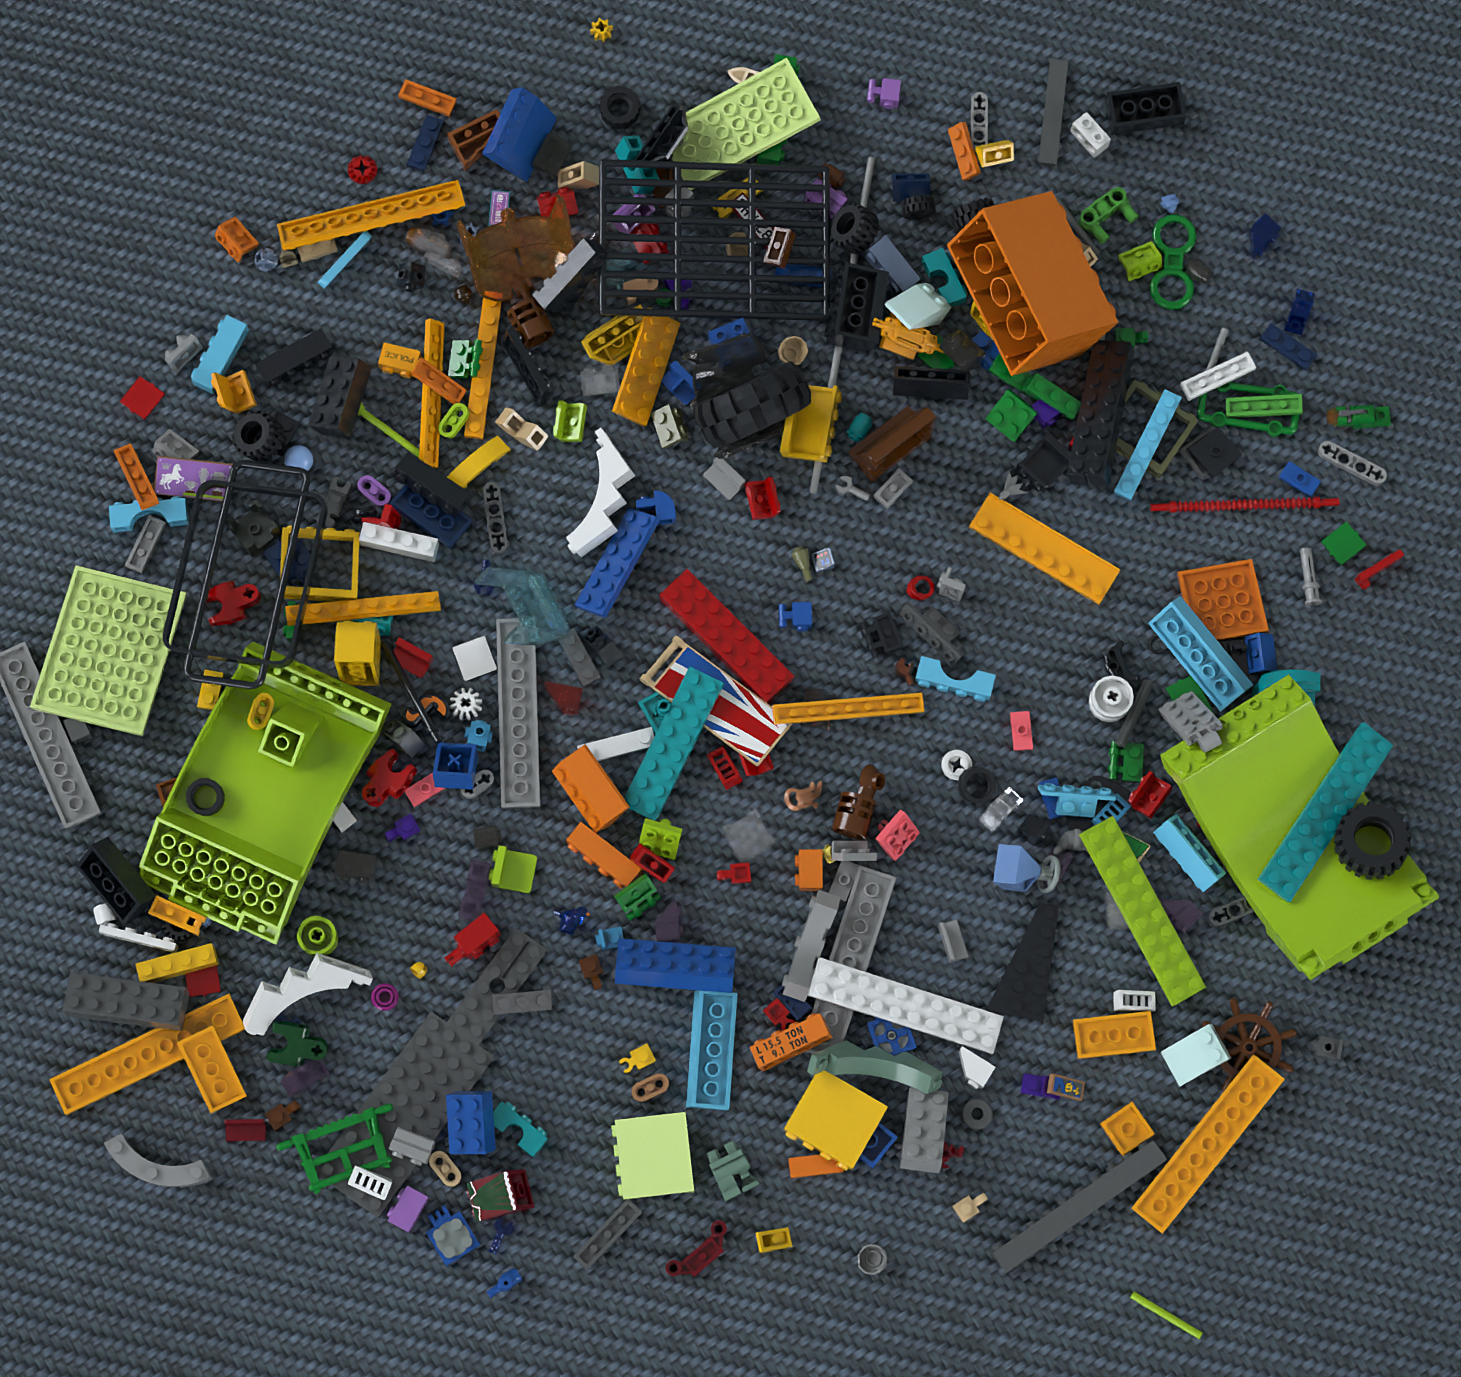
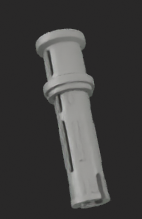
[1299,548,1322,606]

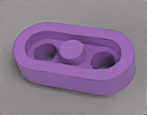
[357,475,391,508]

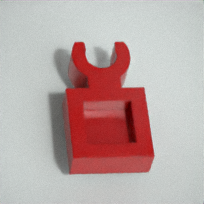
[762,998,795,1031]

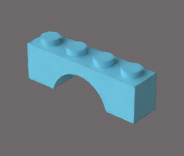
[109,496,189,533]
[915,656,996,702]

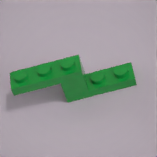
[988,354,1081,420]

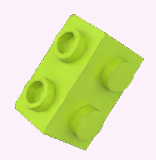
[553,400,587,442]

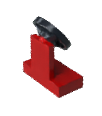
[351,504,402,530]

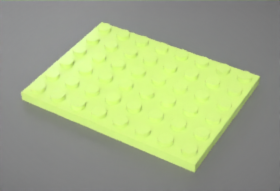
[30,566,187,736]

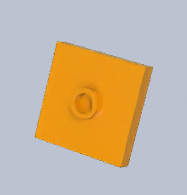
[1100,1101,1155,1156]

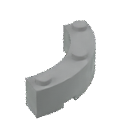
[782,890,841,1002]
[104,1134,212,1188]

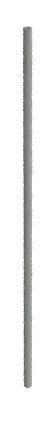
[809,157,875,494]

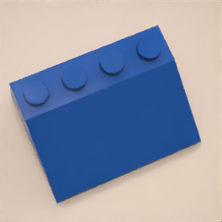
[482,87,557,182]

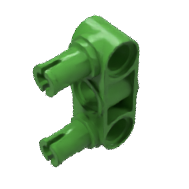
[1079,187,1139,245]

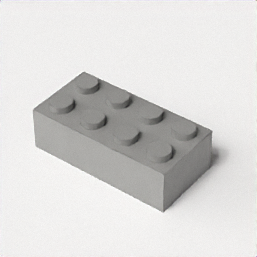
[900,1087,949,1174]

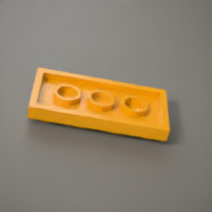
[1072,1011,1156,1059]
[177,1025,247,1113]

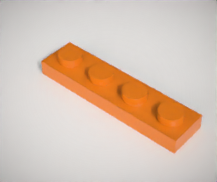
[113,443,159,511]

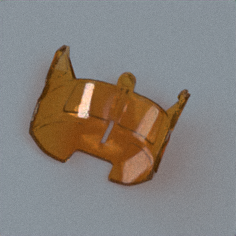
[456,194,576,301]

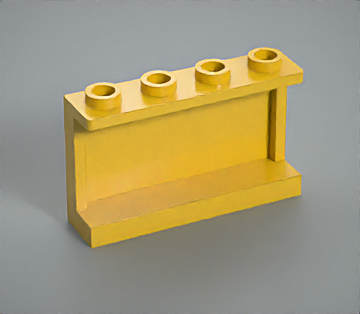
[780,385,842,462]

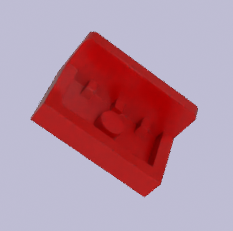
[536,187,579,222]
[629,223,669,264]
[744,477,781,520]
[1128,771,1173,819]

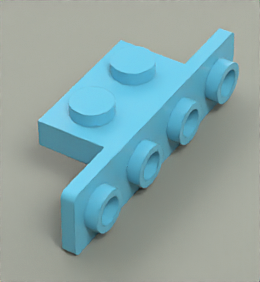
[1038,783,1116,817]

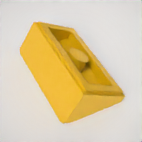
[975,140,1014,168]

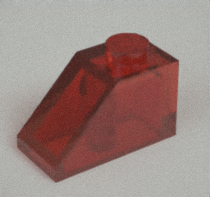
[544,681,583,716]

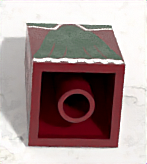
[467,1169,535,1222]

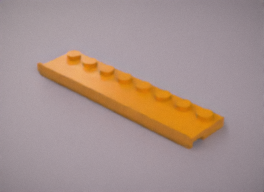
[969,492,1120,605]

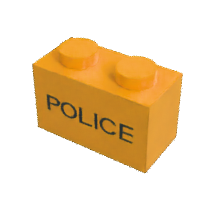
[378,342,422,378]

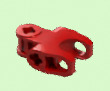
[207,581,261,627]
[362,748,418,807]

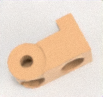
[622,279,658,305]

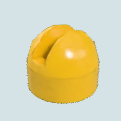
[410,962,427,979]

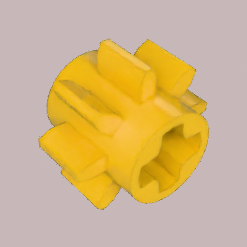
[590,18,613,42]

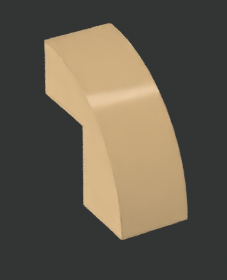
[495,408,549,451]

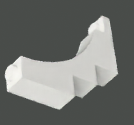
[566,428,635,558]
[242,953,373,1036]

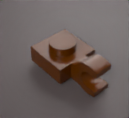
[578,954,603,991]
[265,1100,301,1131]

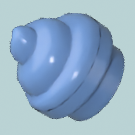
[1160,194,1179,214]

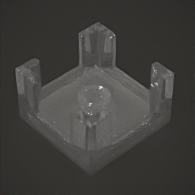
[722,809,775,863]

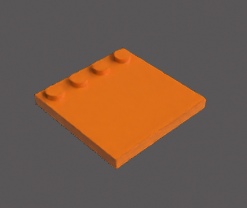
[1177,559,1269,641]

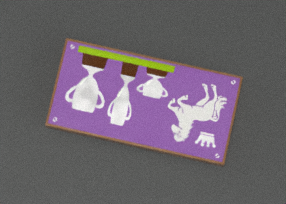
[154,456,233,502]

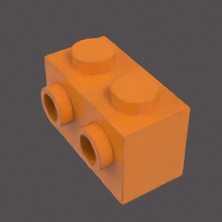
[795,849,823,891]

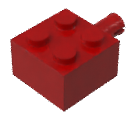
[444,913,501,967]

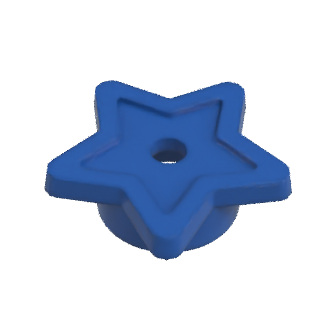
[431,210,453,226]

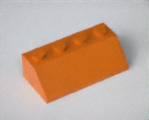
[552,744,630,833]

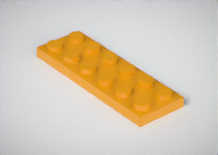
[612,308,681,427]

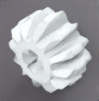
[450,688,482,721]

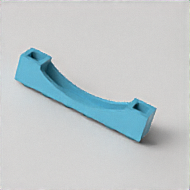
[1114,389,1182,501]

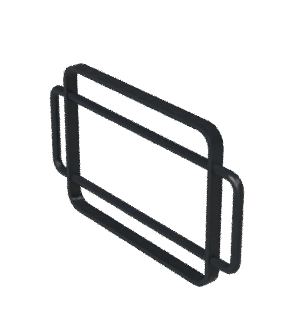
[162,460,328,689]

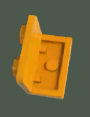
[211,370,257,414]

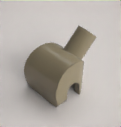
[280,244,299,269]

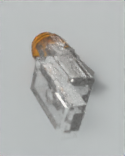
[405,227,462,278]

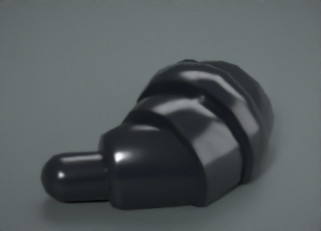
[1104,641,1139,682]

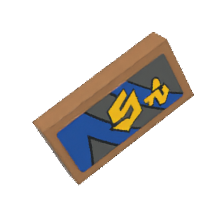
[1047,1074,1085,1101]

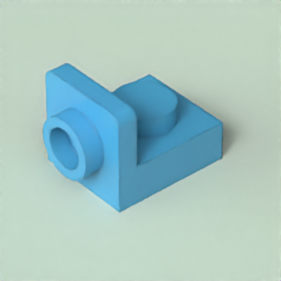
[595,926,624,951]

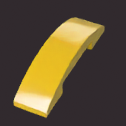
[447,436,510,489]

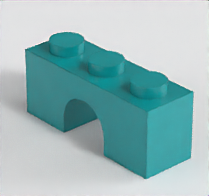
[615,136,659,195]
[921,248,968,308]
[493,1101,548,1158]

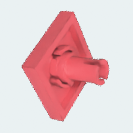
[875,810,920,861]

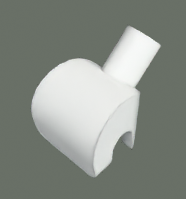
[93,904,116,925]

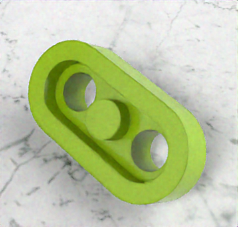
[438,403,470,439]

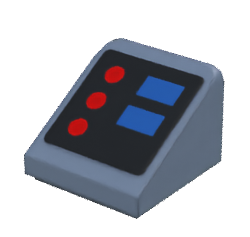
[811,547,835,573]

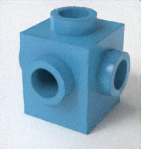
[464,720,493,752]

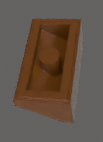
[763,227,796,269]

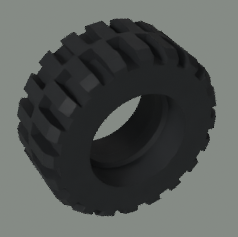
[1334,801,1412,880]

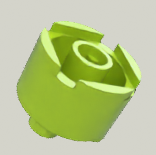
[297,916,338,957]

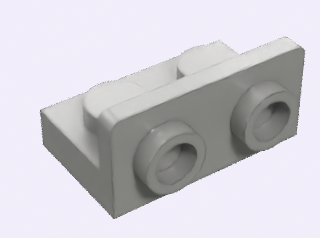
[152,429,199,459]
[937,567,966,602]
[832,841,877,861]

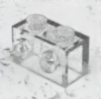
[580,364,620,396]

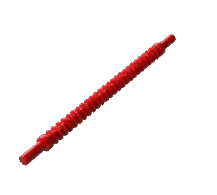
[1150,497,1340,513]

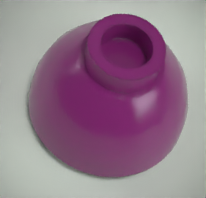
[371,983,399,1011]

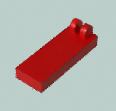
[1354,549,1404,590]

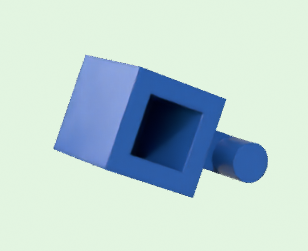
[779,602,812,632]

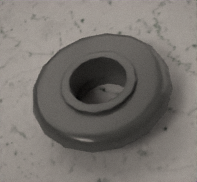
[962,1099,993,1130]

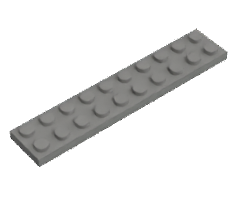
[496,618,540,809]
[0,642,102,830]
[805,865,896,1054]

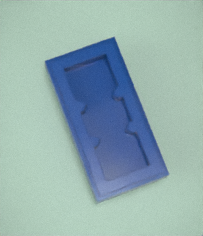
[1278,461,1321,497]

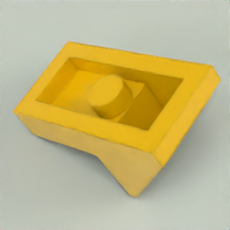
[756,1227,792,1253]

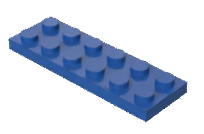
[575,508,660,618]

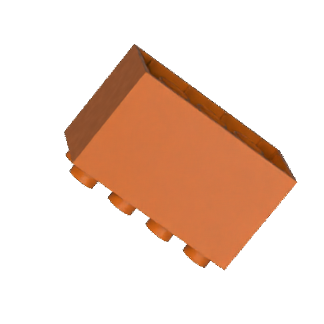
[947,191,1118,376]

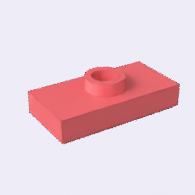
[1010,711,1033,751]
[405,773,445,808]

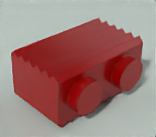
[630,843,675,883]

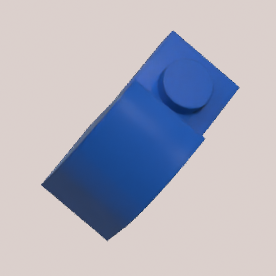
[636,491,676,525]

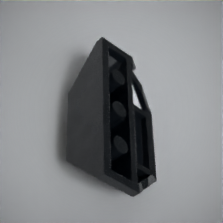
[634,103,689,161]

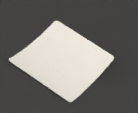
[453,636,497,681]

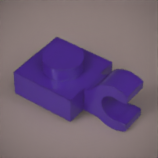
[385,814,420,842]

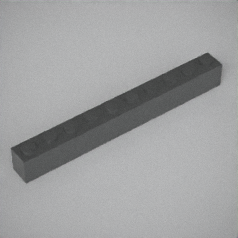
[991,1140,1167,1274]

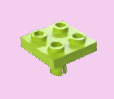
[639,818,682,860]

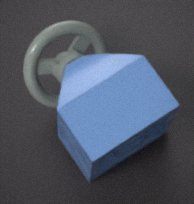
[993,844,1060,893]

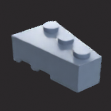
[859,235,920,294]

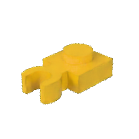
[619,1043,656,1073]

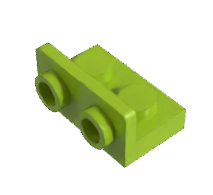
[1118,241,1163,281]

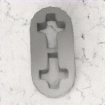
[461,770,494,799]

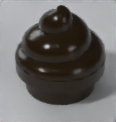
[453,284,472,305]

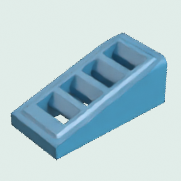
[1091,793,1131,825]

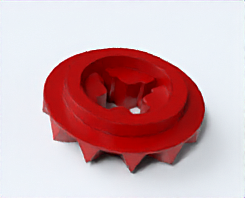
[347,155,377,184]

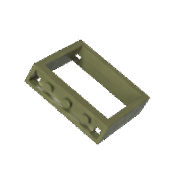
[1115,380,1198,479]

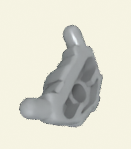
[1053,829,1088,856]

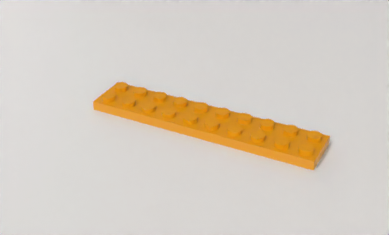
[277,180,465,251]
[49,994,245,1115]
[1131,1054,1285,1234]

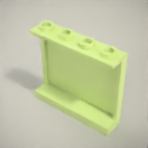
[611,1112,694,1200]

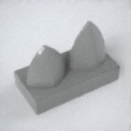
[165,334,203,374]

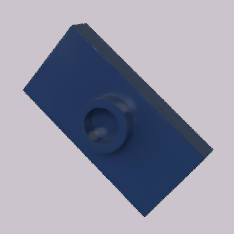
[773,985,813,1022]

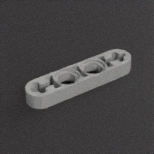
[970,92,988,163]
[1318,441,1387,486]

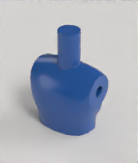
[486,1268,522,1298]

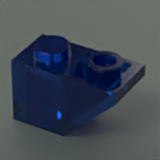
[1250,213,1281,259]
[1284,288,1315,335]

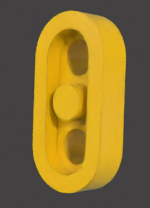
[247,693,274,730]

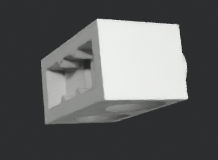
[1070,112,1111,158]

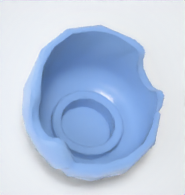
[284,445,313,471]

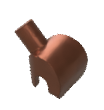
[895,657,915,686]

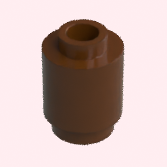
[817,163,846,189]

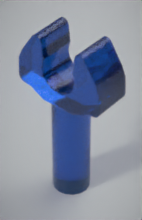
[474,560,494,596]
[488,1217,514,1255]

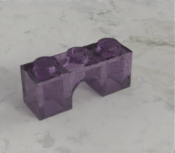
[458,859,492,922]

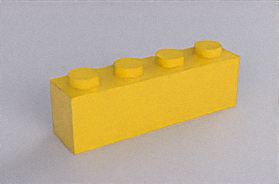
[135,943,219,983]

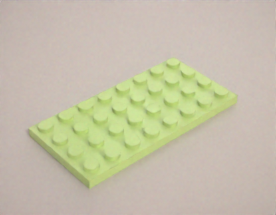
[672,58,821,190]

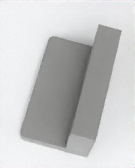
[703,455,746,500]
[938,920,968,963]

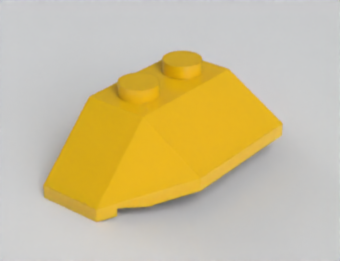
[581,304,643,366]

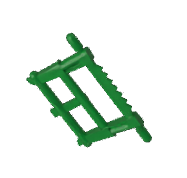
[276,1103,393,1195]

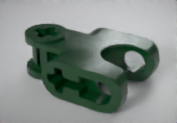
[266,1020,328,1067]

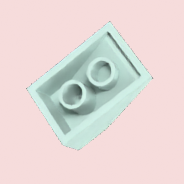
[885,283,951,330]
[1161,1024,1231,1086]

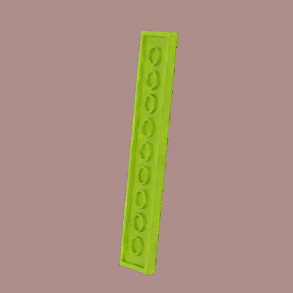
[1079,816,1206,1006]

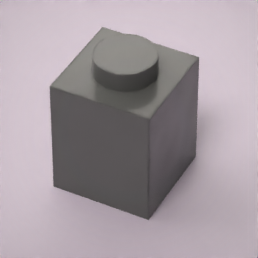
[64,718,93,745]

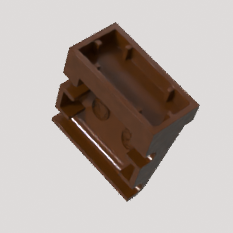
[849,406,936,483]

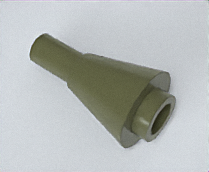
[790,546,813,581]

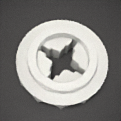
[941,750,972,781]

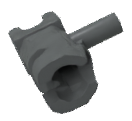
[310,476,352,530]

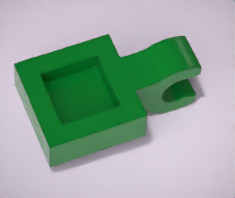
[1115,328,1148,348]

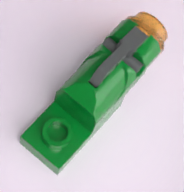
[1327,405,1391,429]

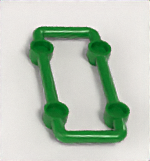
[1197,381,1299,437]

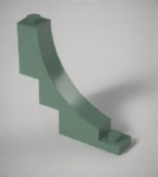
[807,1040,943,1094]

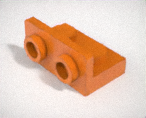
[215,216,259,262]

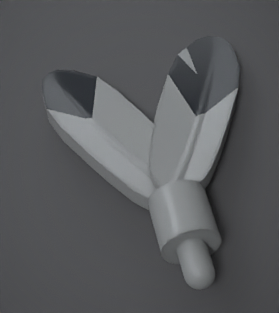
[999,469,1033,500]

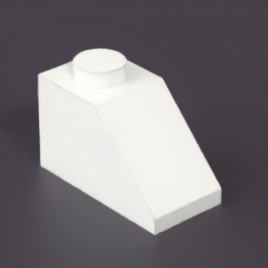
[959,1046,996,1089]

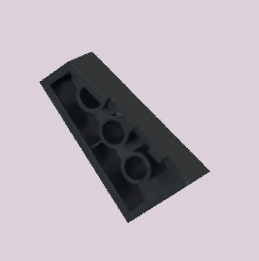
[532,238,608,312]

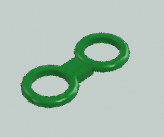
[1150,214,1196,310]

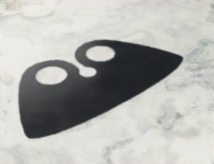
[1066,776,1130,831]

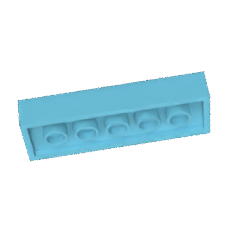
[1148,596,1253,712]
[686,990,737,1111]

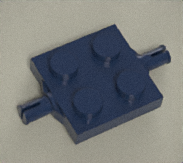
[263,537,317,585]

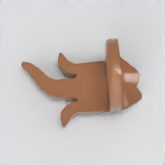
[784,781,822,811]

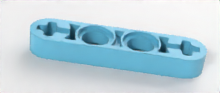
[317,231,372,289]

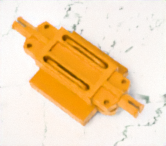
[872,311,946,360]

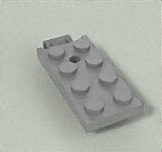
[1158,691,1223,753]

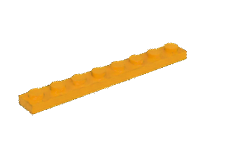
[464,292,503,440]
[419,318,445,468]
[285,591,441,626]
[772,693,924,725]

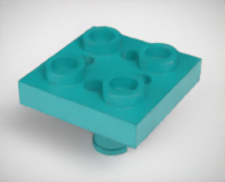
[638,692,671,734]

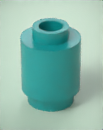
[847,413,873,442]

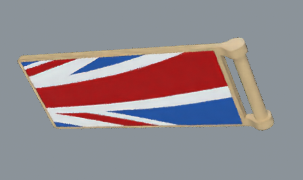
[639,635,792,766]

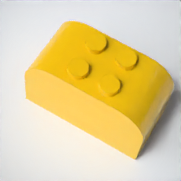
[334,621,381,686]

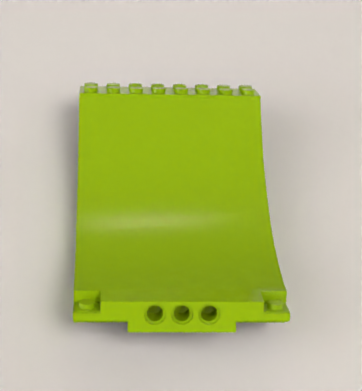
[139,641,391,945]
[1160,675,1439,980]

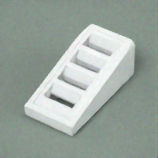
[1113,990,1156,1012]
[348,1165,392,1200]

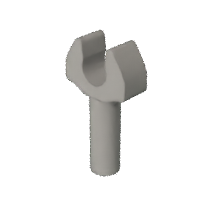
[835,476,870,501]

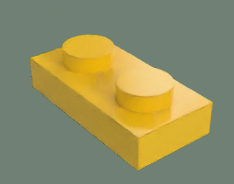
[197,670,224,710]

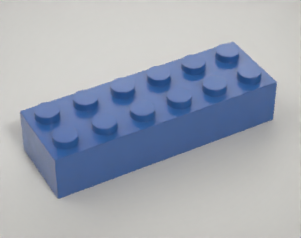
[615,938,736,993]

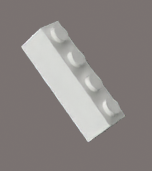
[359,522,439,562]

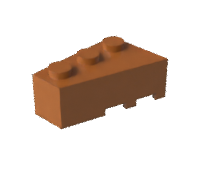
[447,109,500,172]

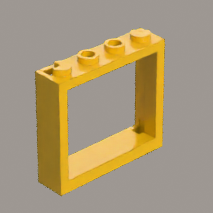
[280,525,360,602]

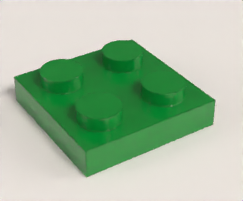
[985,389,1038,442]

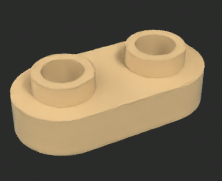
[429,1151,462,1187]

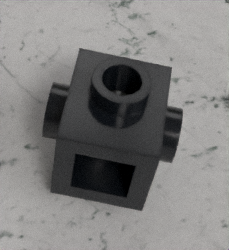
[397,261,426,292]

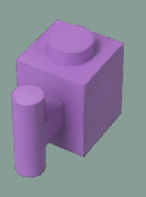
[867,78,901,109]

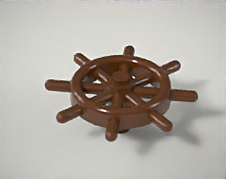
[1202,998,1297,1092]

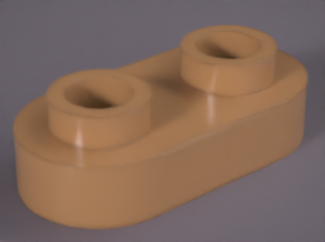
[631,1073,669,1102]

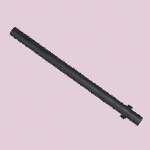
[381,640,442,744]

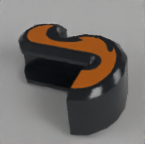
[403,693,451,728]

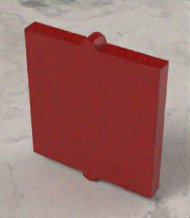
[120,376,165,420]
[185,965,221,997]

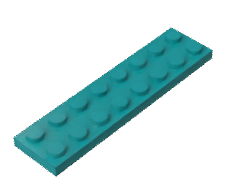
[624,666,725,821]

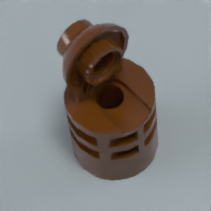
[507,274,555,348]
[831,764,885,840]

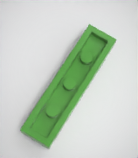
[1226,394,1303,418]

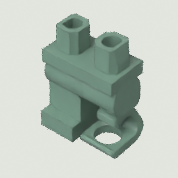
[708,1141,760,1201]

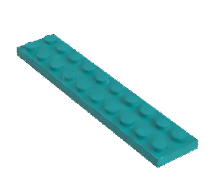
[1257,722,1393,902]

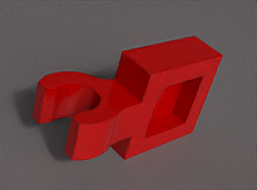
[716,862,751,884]

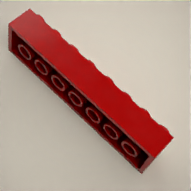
[660,569,794,704]

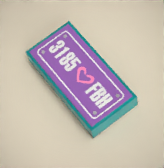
[488,190,510,229]

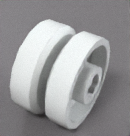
[1088,676,1134,722]

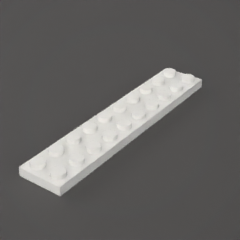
[808,958,1004,1054]

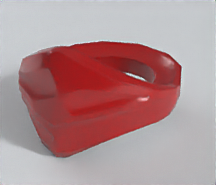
[906,576,934,601]

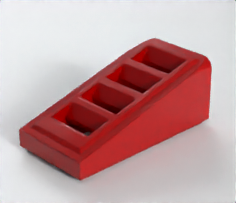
[706,746,743,790]

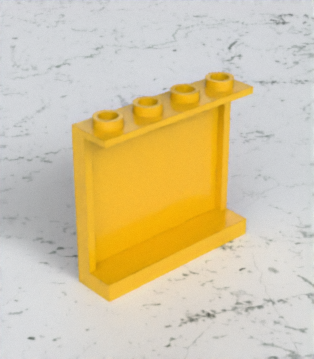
[783,1071,888,1171]

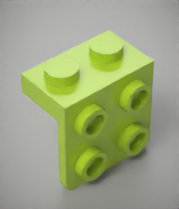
[489,845,537,893]

